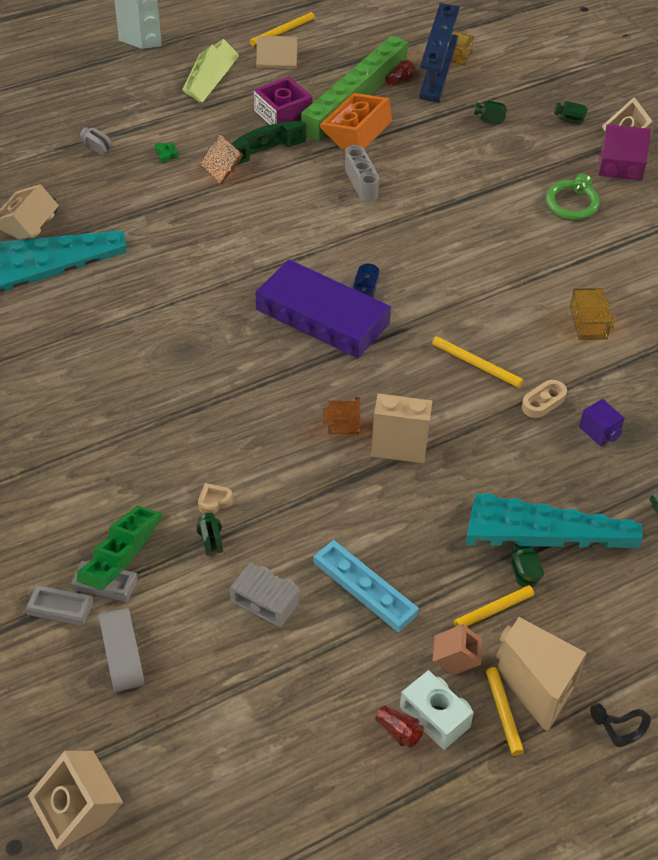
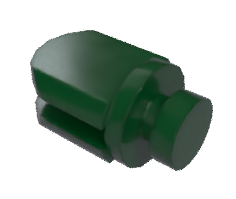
[474,100,507,124]
[554,101,588,124]
[196,513,223,556]
[510,544,544,587]

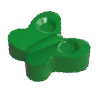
[154,142,179,163]

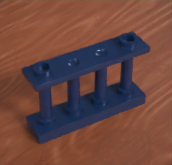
[420,3,460,103]

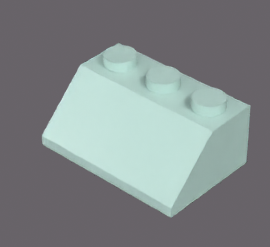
[114,0,162,49]

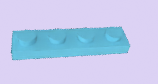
[313,540,419,633]

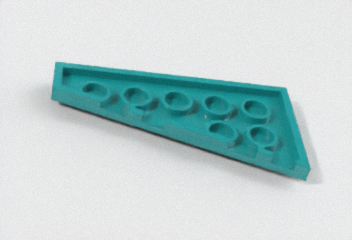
[0,230,127,291]
[465,493,643,548]

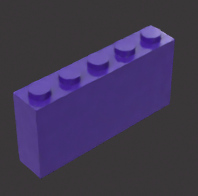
[255,259,391,358]

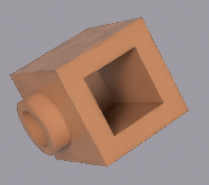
[433,624,482,676]

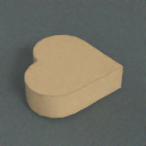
[198,483,233,514]

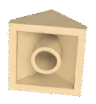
[256,36,298,69]
[602,97,655,144]

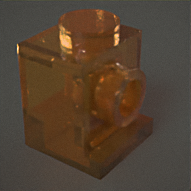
[322,397,360,435]

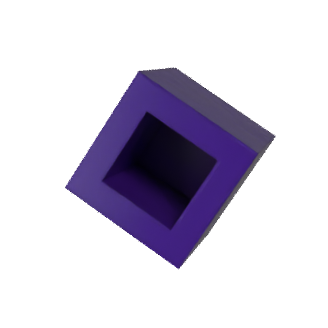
[579,399,625,447]

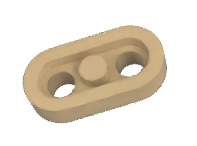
[522,380,567,418]

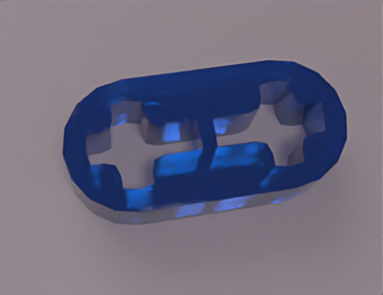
[353,263,379,298]

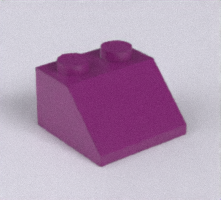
[598,124,651,180]

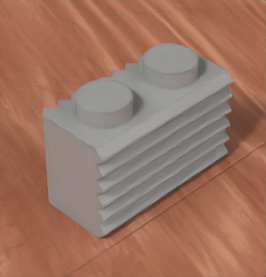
[230,563,299,628]

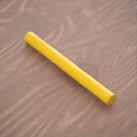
[250,12,315,47]
[432,336,523,388]

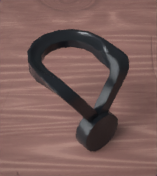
[590,703,651,747]

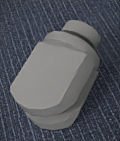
[80,128,113,156]

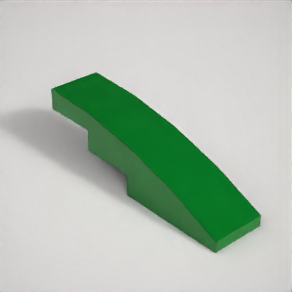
[77,505,162,591]

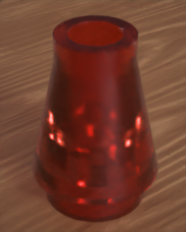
[385,60,415,86]
[375,705,424,748]

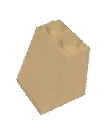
[371,394,432,463]
[496,617,586,731]

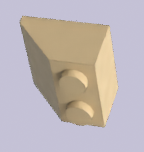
[0,184,59,240]
[28,751,123,850]

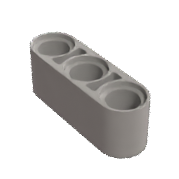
[345,145,379,202]
[98,608,145,693]

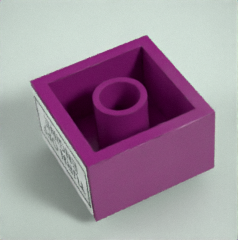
[254,76,313,125]

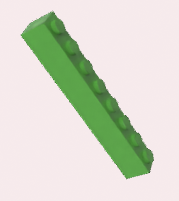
[301,35,408,142]

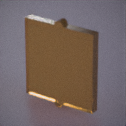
[200,134,243,184]

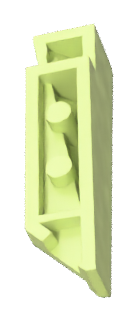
[182,39,239,102]

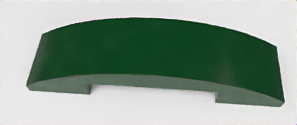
[228,121,306,167]

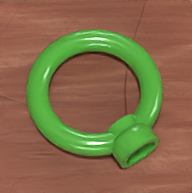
[546,173,600,221]

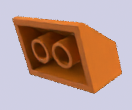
[320,93,392,150]

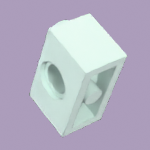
[400,670,474,750]

